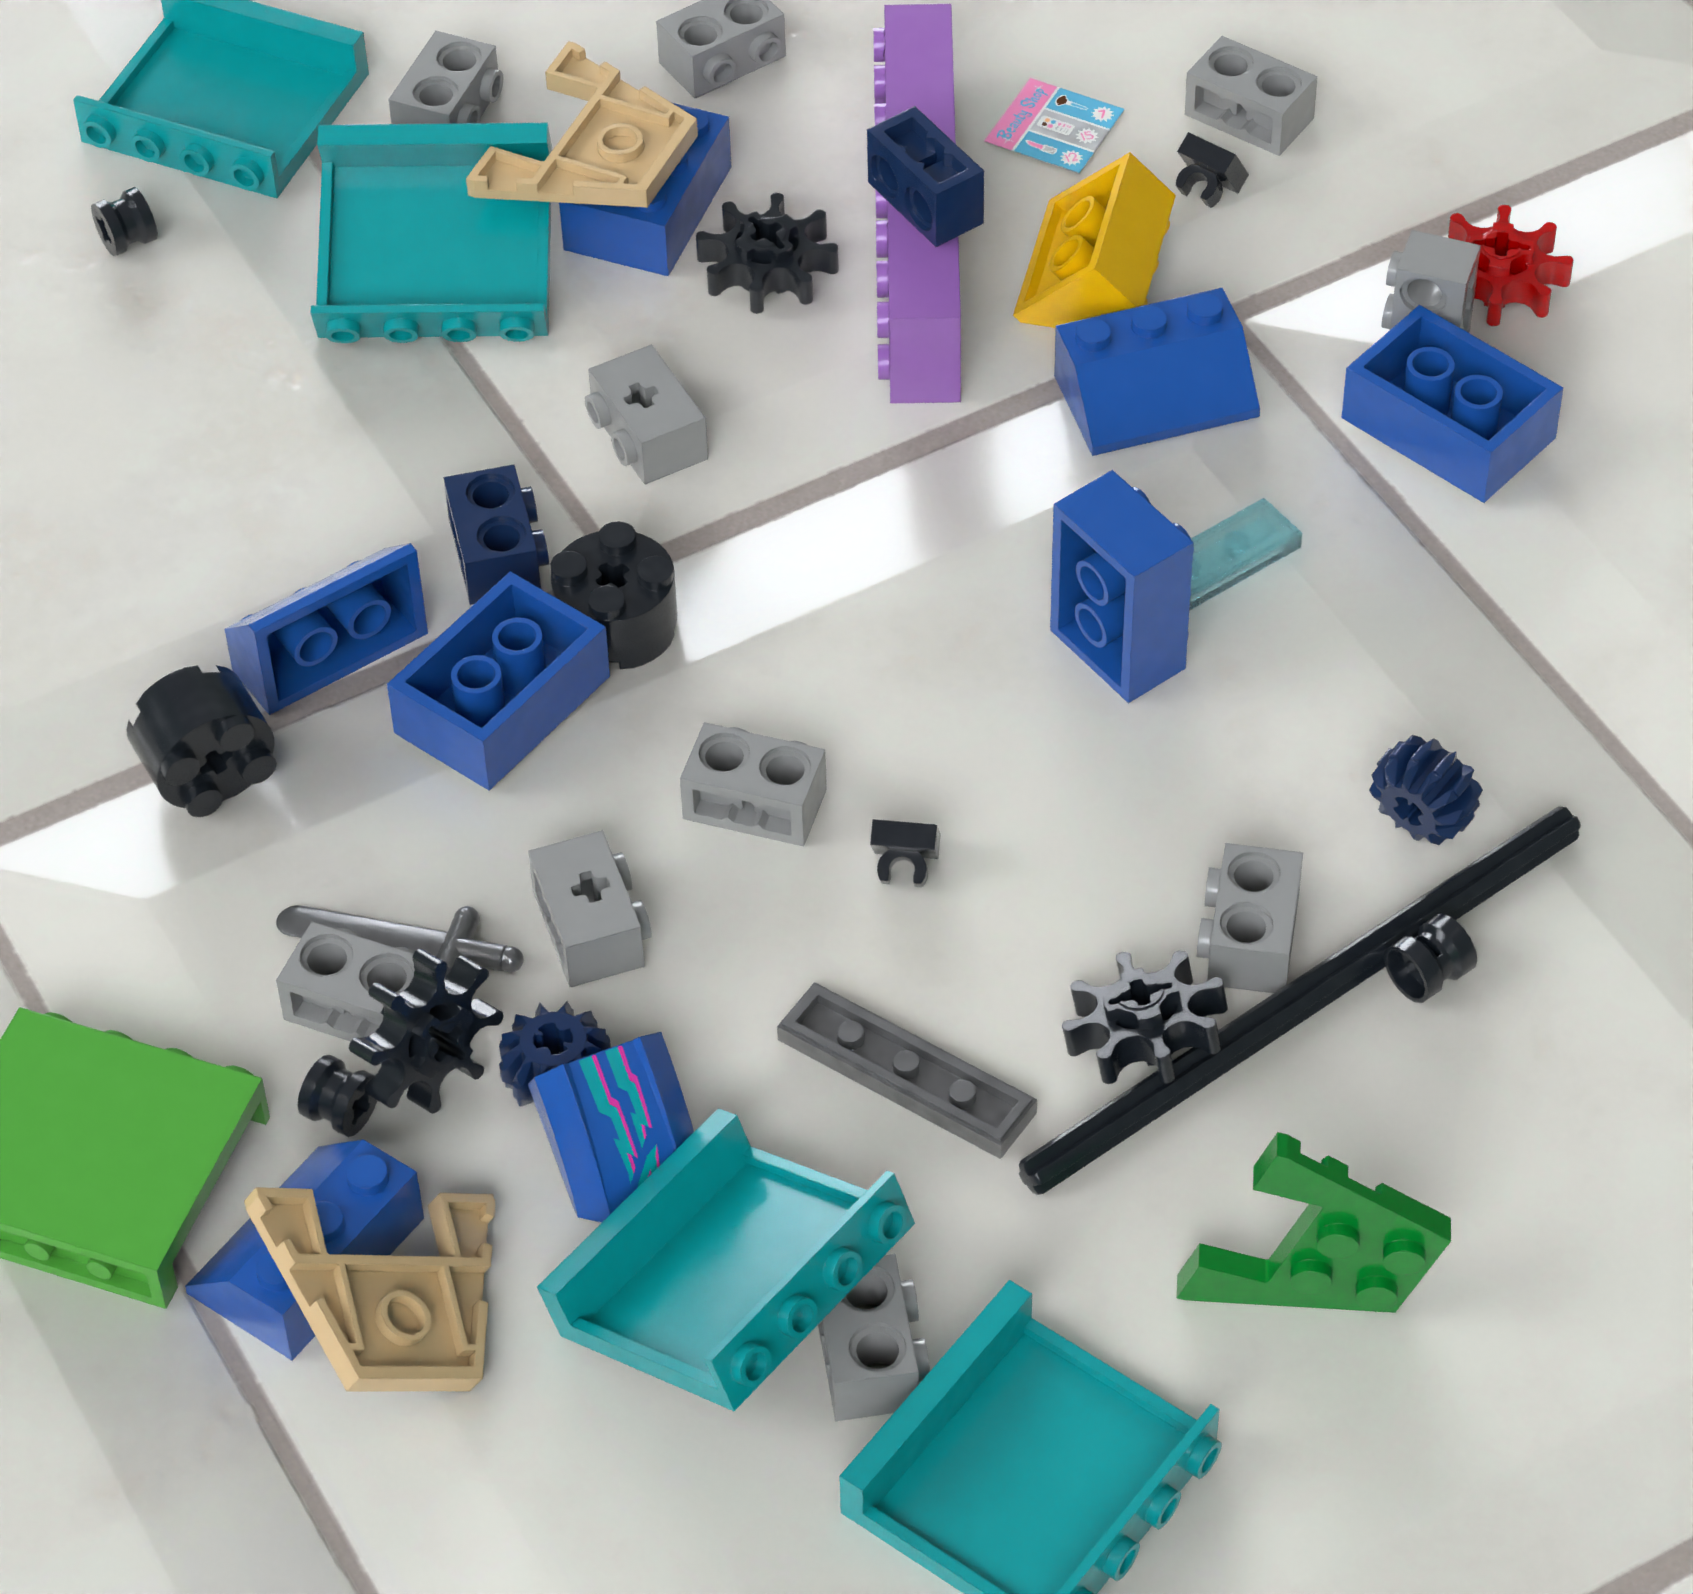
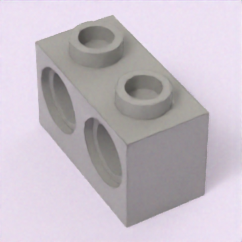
[656,0,786,98]
[388,30,503,124]
[1184,36,1317,156]
[1381,230,1481,333]
[680,722,827,847]
[1197,843,1303,993]
[276,921,415,1041]
[818,1254,930,1422]

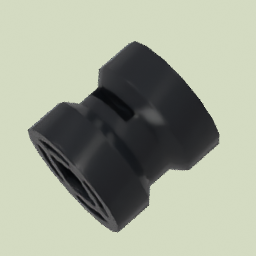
[1384,914,1477,1003]

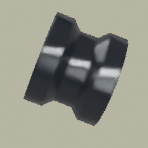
[91,187,158,256]
[297,1055,377,1137]

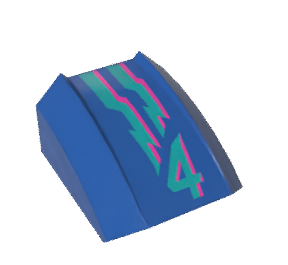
[528,1032,694,1223]

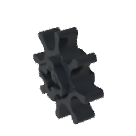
[696,193,839,314]
[349,949,504,1114]
[1062,951,1228,1084]

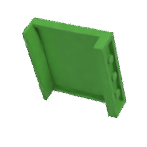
[0,1007,270,1309]

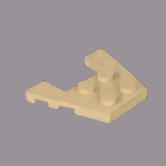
[466,41,698,208]
[244,1187,495,1392]

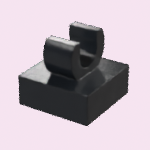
[1176,132,1249,208]
[870,819,941,887]

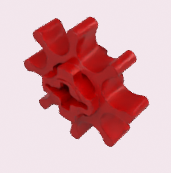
[1448,205,1574,326]

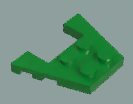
[1176,1132,1451,1313]

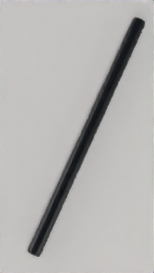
[1019,806,1581,1195]

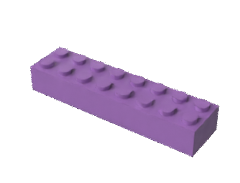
[873,4,961,403]

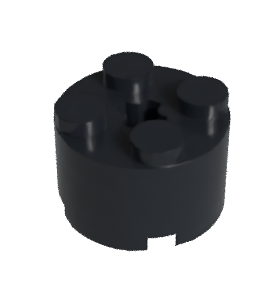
[550,521,677,669]
[126,665,277,817]

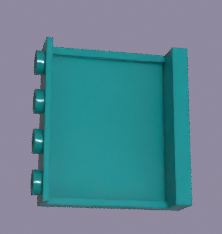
[73,0,369,198]
[310,123,552,343]
[537,1108,915,1411]
[839,1280,1222,1594]

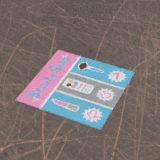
[984,78,1125,173]

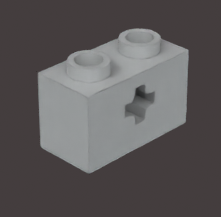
[585,344,708,484]
[528,830,652,987]

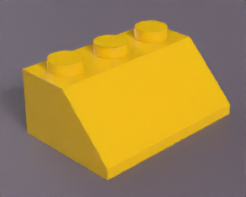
[1013,152,1176,328]

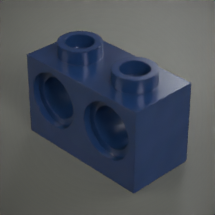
[867,106,984,247]
[443,464,549,605]

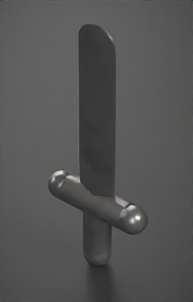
[276,905,524,977]

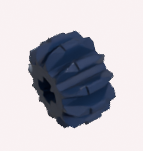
[1369,735,1483,845]
[499,1001,611,1107]

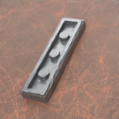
[777,982,1037,1159]

